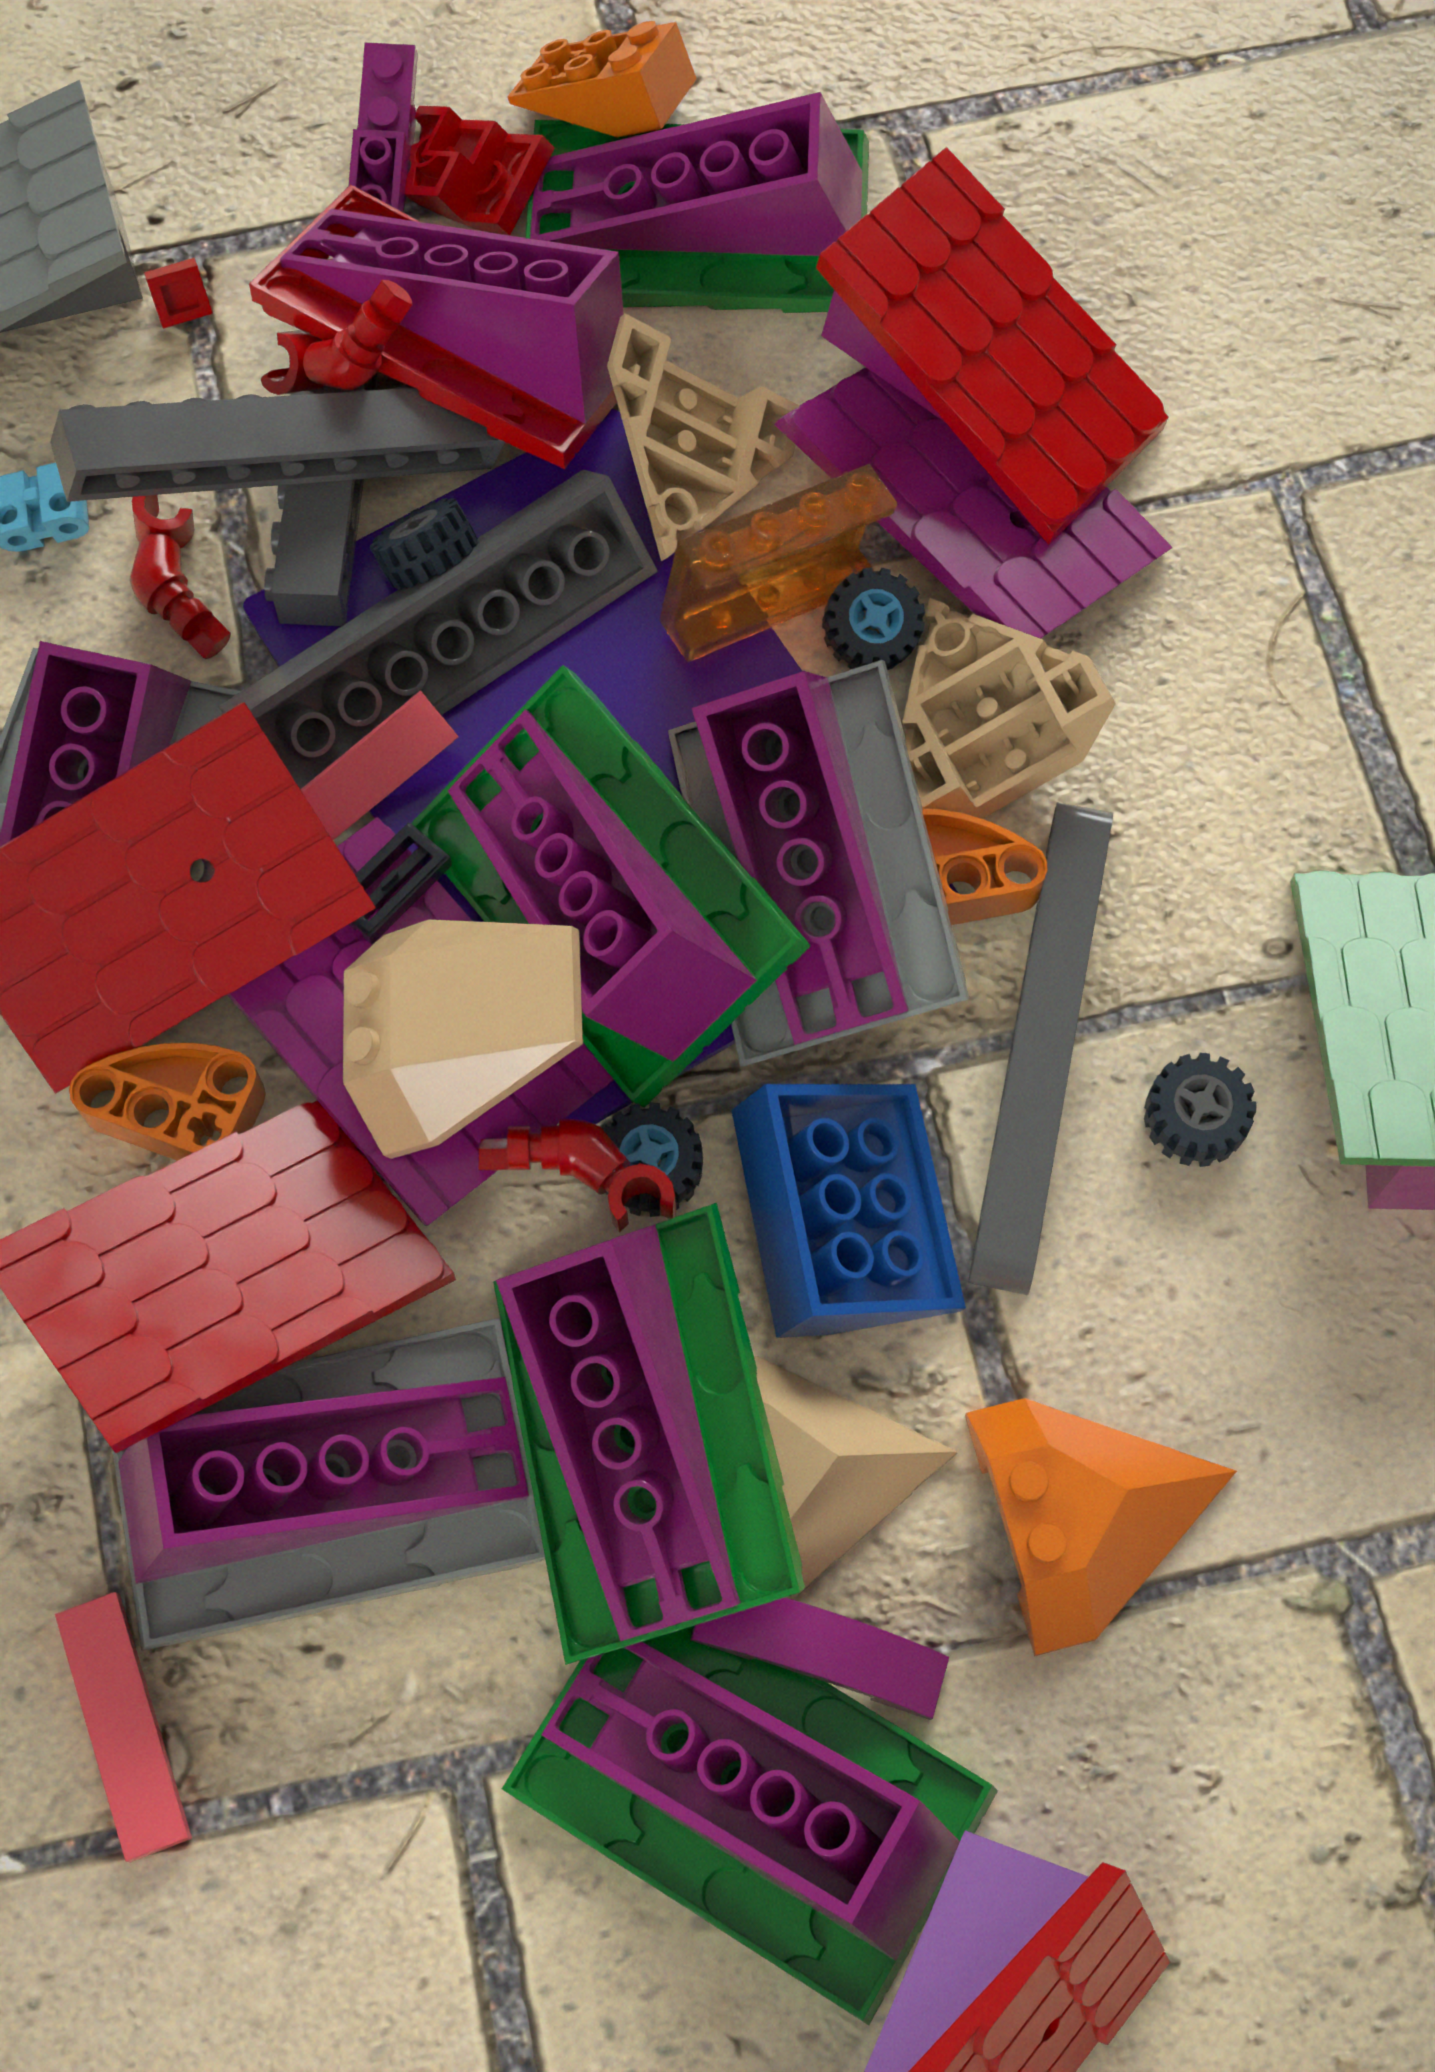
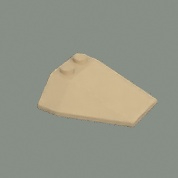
[343,920,583,1159]

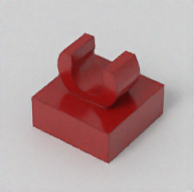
[144,258,213,329]

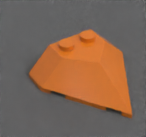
[965,1398,1237,1656]

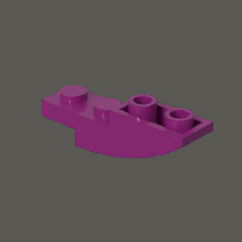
[348,42,418,212]

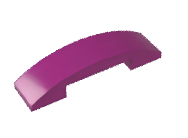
[690,1597,949,1720]

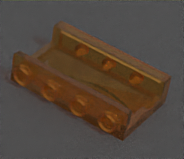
[659,464,897,662]

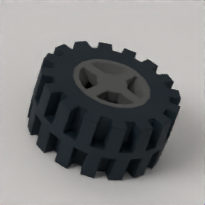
[370,498,478,589]
[1144,1053,1257,1167]

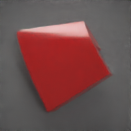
[404,106,555,236]

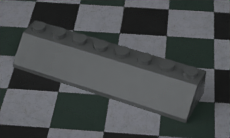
[218,470,658,789]

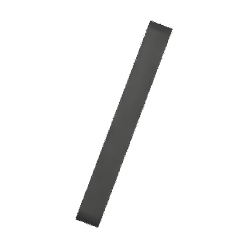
[968,802,1113,1295]

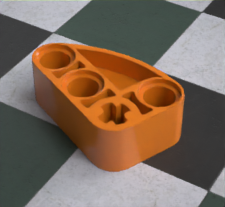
[923,809,1048,925]
[69,1043,266,1161]

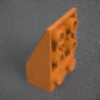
[507,21,697,137]

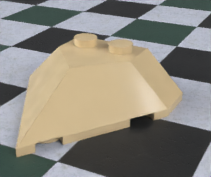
[607,313,799,561]
[902,598,1116,818]
[754,1356,957,1600]

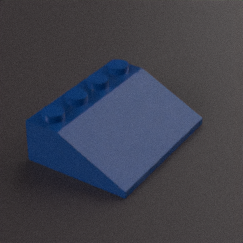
[731,1084,966,1338]

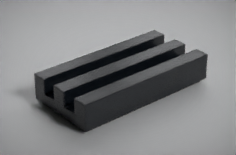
[348,822,452,945]

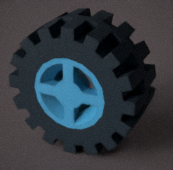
[822,567,925,671]
[603,1102,703,1217]

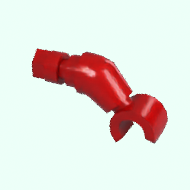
[261,279,412,395]
[129,495,231,659]
[478,1119,676,1233]

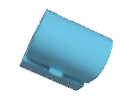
[0,462,89,552]

